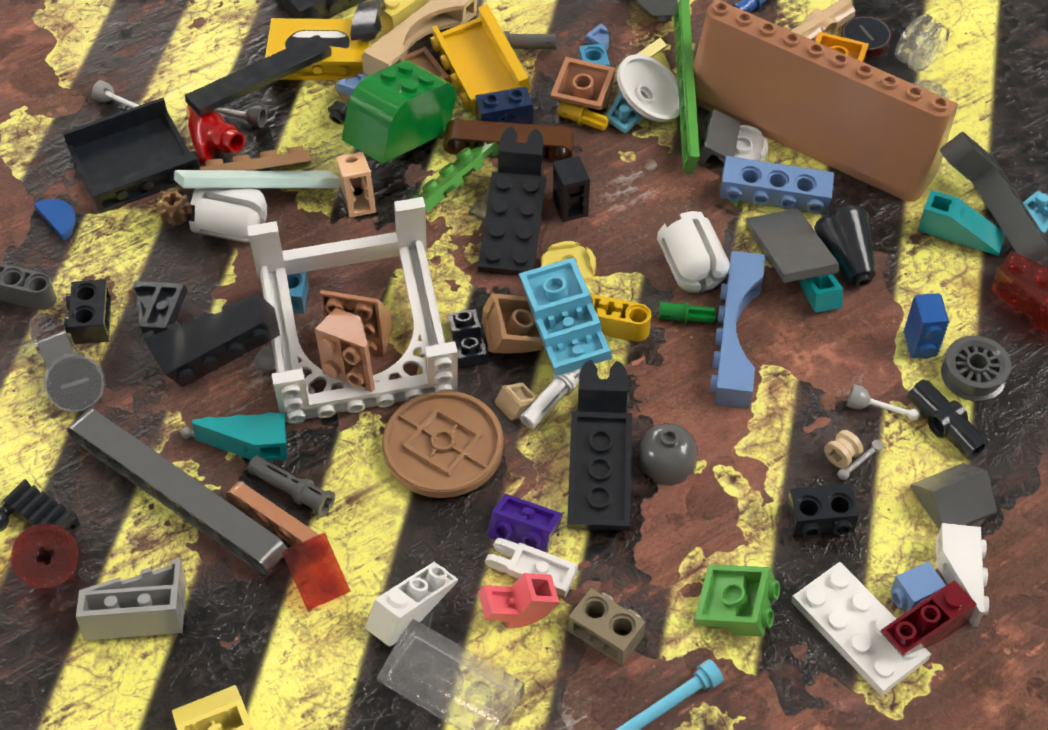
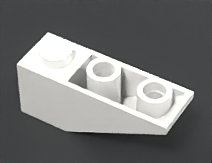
[936,523,989,627]
[365,562,458,647]

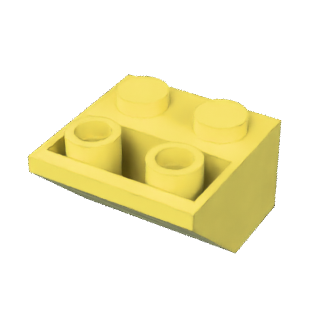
[172,685,253,730]

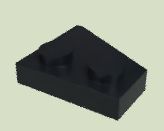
[133,281,188,334]

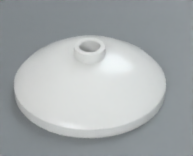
[617,54,680,122]

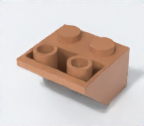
[315,308,375,392]

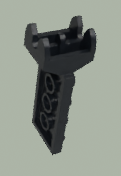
[478,127,547,276]
[567,360,632,531]

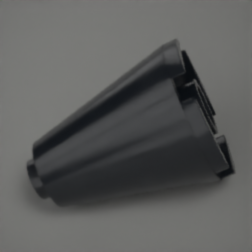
[814,205,876,287]

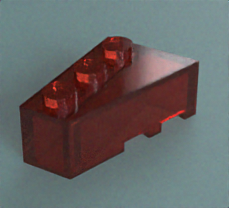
[991,250,1048,334]

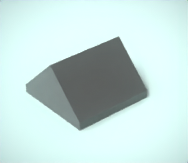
[910,463,997,530]

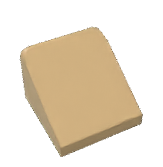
[495,382,537,421]

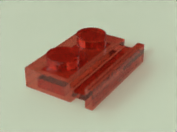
[281,532,350,611]

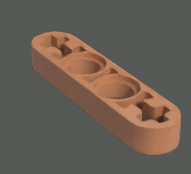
[226,481,328,561]

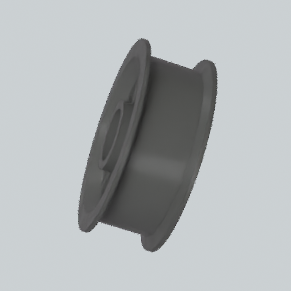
[941,335,1011,402]

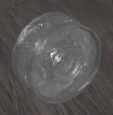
[895,14,950,72]

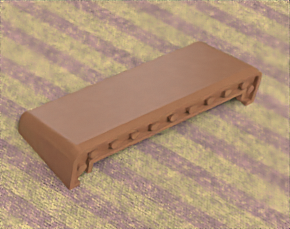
[693,0,958,202]

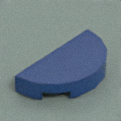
[33,199,77,241]

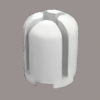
[189,188,267,243]
[657,211,730,293]

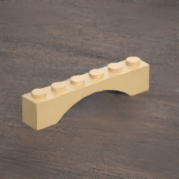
[362,0,477,75]

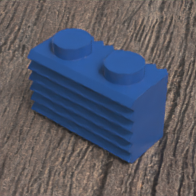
[903,293,950,359]

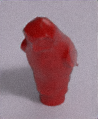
[186,104,245,165]

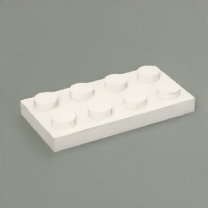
[791,562,931,696]

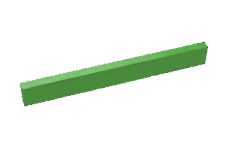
[674,0,700,174]

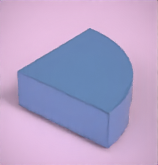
[584,24,610,51]
[336,74,369,96]

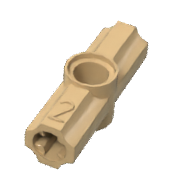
[791,0,856,41]

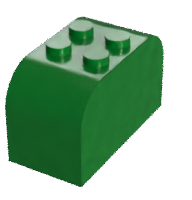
[341,60,456,164]

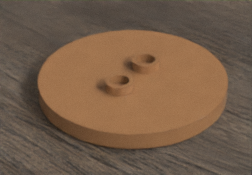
[382,391,504,498]

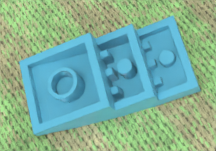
[519,257,612,376]

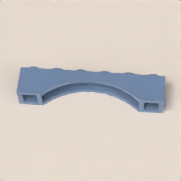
[710,251,765,409]

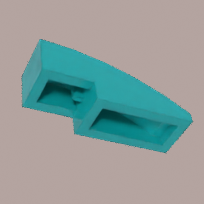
[798,274,843,313]

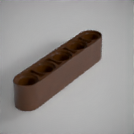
[443,119,574,162]

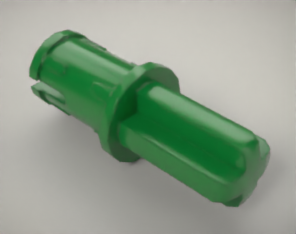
[658,301,716,325]

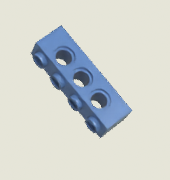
[719,156,834,214]

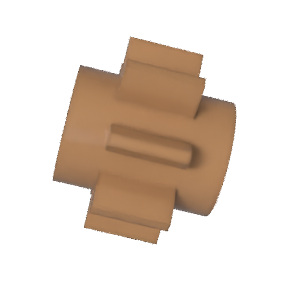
[156,191,193,226]

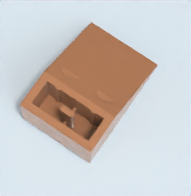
[320,290,393,356]

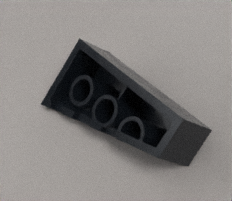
[143,294,280,387]

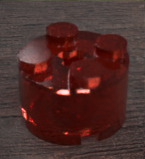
[11,523,79,590]

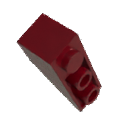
[880,580,977,657]

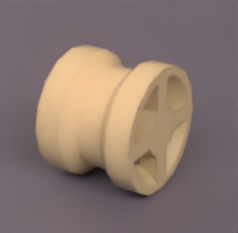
[824,430,863,468]

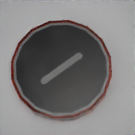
[841,16,891,57]

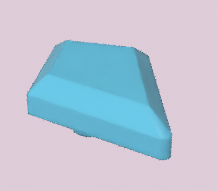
[606,92,642,133]
[1023,191,1048,235]

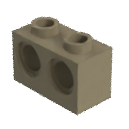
[568,588,646,666]

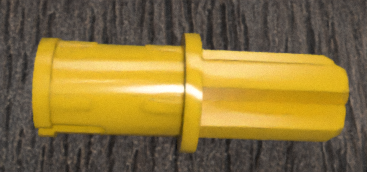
[557,101,609,131]

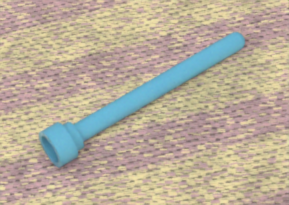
[615,659,724,730]

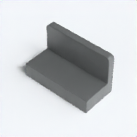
[697,109,741,166]

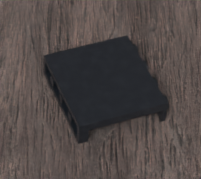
[62,97,200,214]

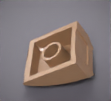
[481,293,545,354]

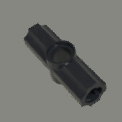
[907,379,989,460]

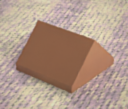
[550,57,615,110]

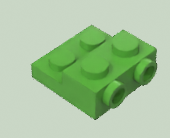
[695,564,780,637]

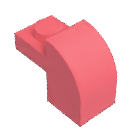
[478,573,560,628]

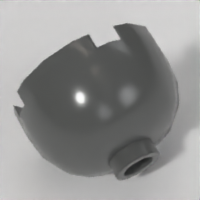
[637,423,698,486]

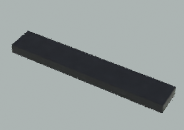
[185,35,332,116]

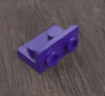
[487,494,563,553]

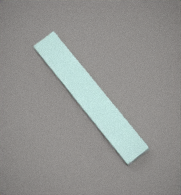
[174,170,340,189]

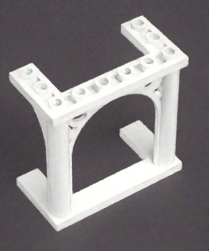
[247,197,458,424]

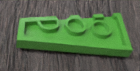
[410,142,499,213]

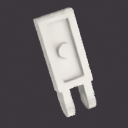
[485,538,578,597]

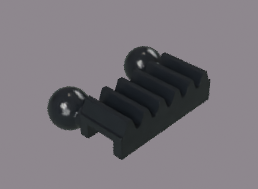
[0,479,80,564]

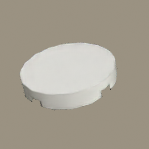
[718,125,769,163]

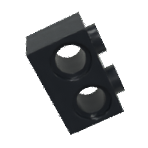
[552,156,590,222]
[64,279,112,344]
[786,483,859,538]

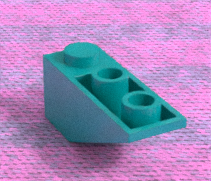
[917,190,1006,256]
[192,412,288,461]

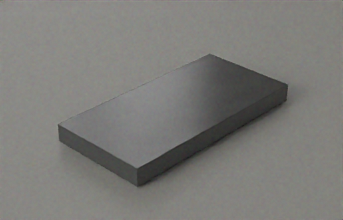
[746,209,839,283]

